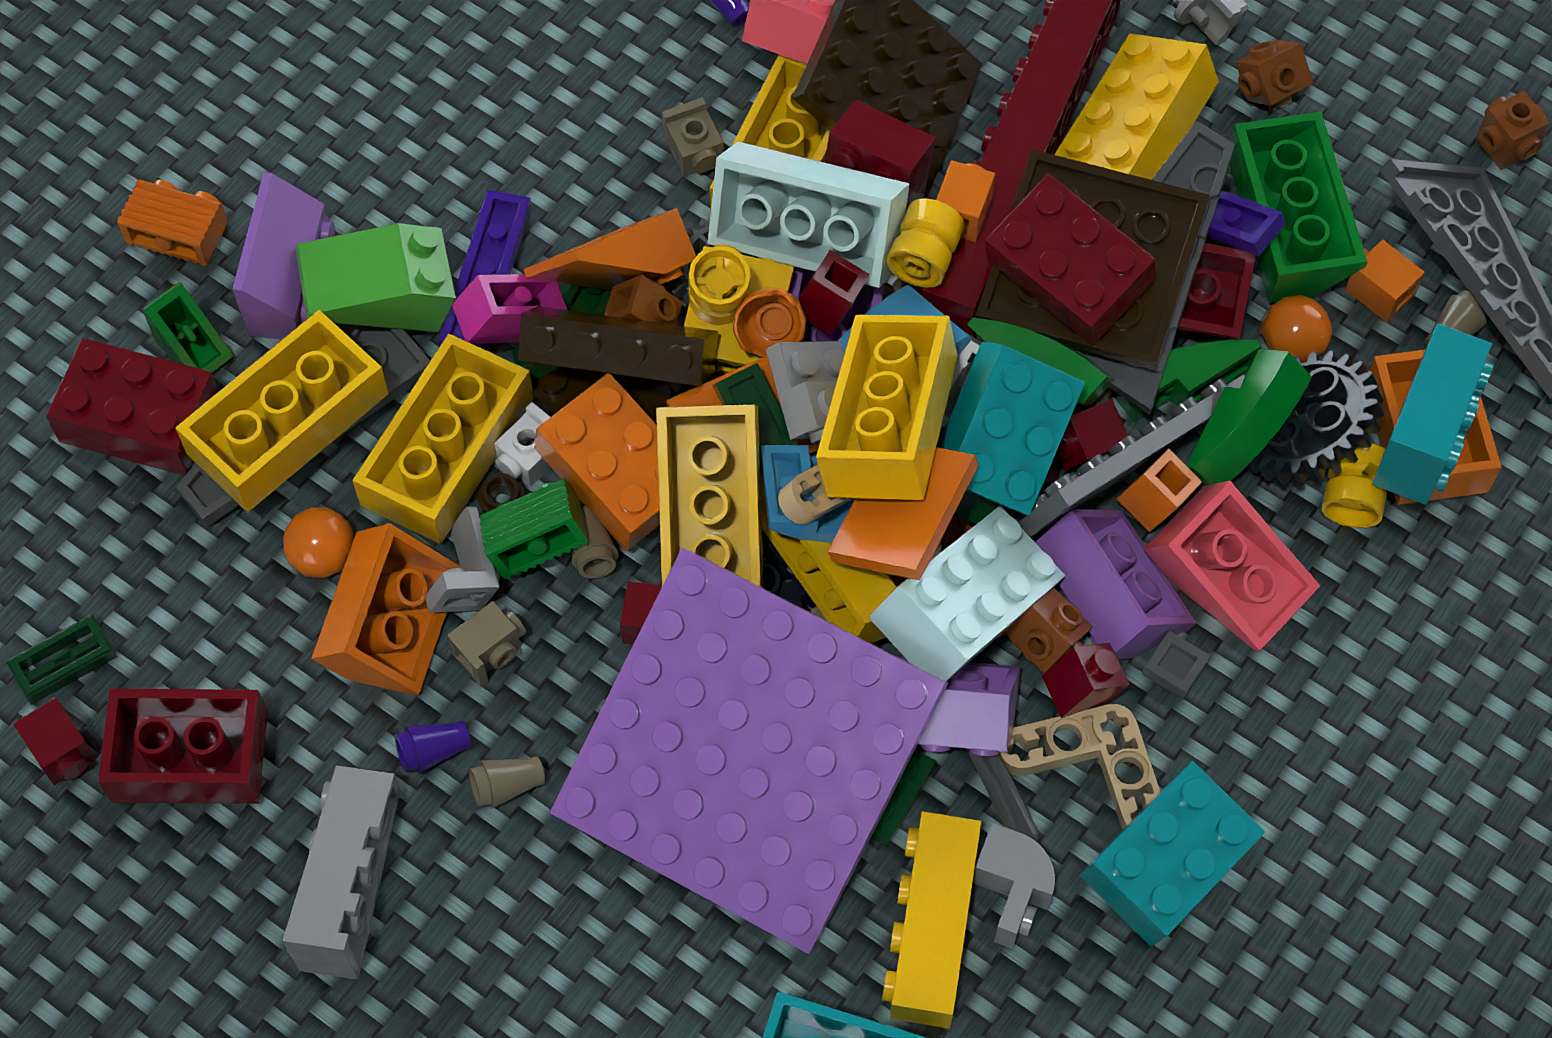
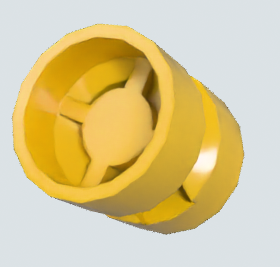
[886,198,965,288]
[688,246,751,325]
[1321,443,1387,528]

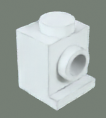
[494,402,551,487]

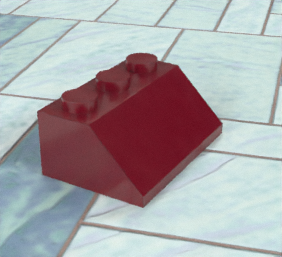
[1178,243,1256,340]

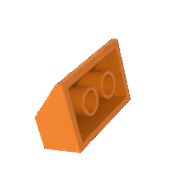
[311,523,462,695]

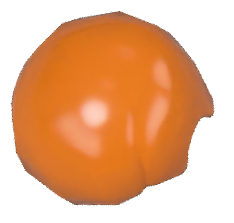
[733,287,807,357]
[1258,295,1333,363]
[283,507,354,579]

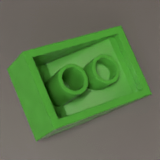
[295,223,456,332]

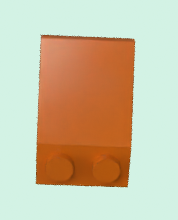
[523,208,696,291]

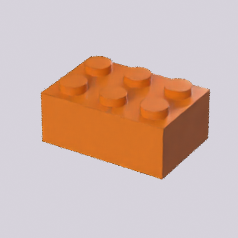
[1368,350,1502,505]
[534,373,660,551]

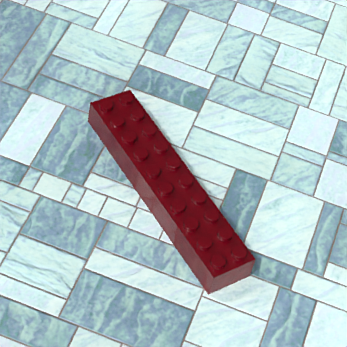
[916,0,1122,338]

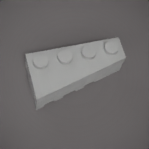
[283,766,401,980]

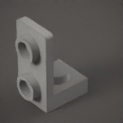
[425,506,499,613]

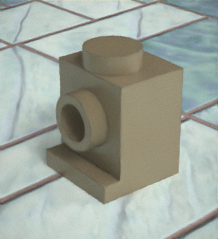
[662,97,724,177]
[447,601,526,688]

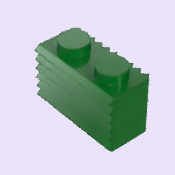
[479,478,589,579]

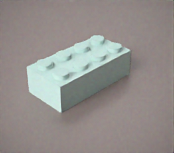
[707,142,909,288]
[868,505,1066,682]

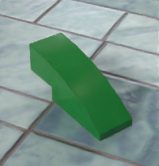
[967,317,1115,407]
[1113,339,1262,423]
[1187,349,1312,486]

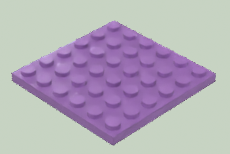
[549,548,948,954]

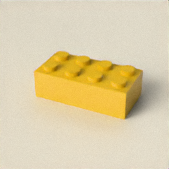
[1055,33,1219,180]
[710,55,830,210]
[175,310,389,513]
[816,315,958,500]
[352,334,533,544]
[656,404,764,588]

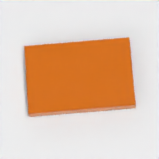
[827,447,979,580]

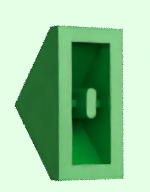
[142,282,233,372]

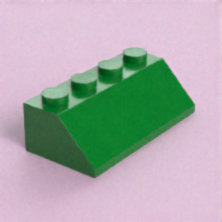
[1230,112,1368,303]

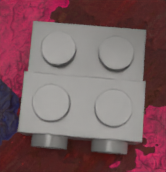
[766,341,845,445]

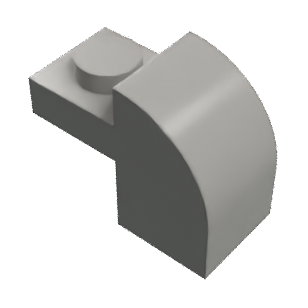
[972,823,1055,949]

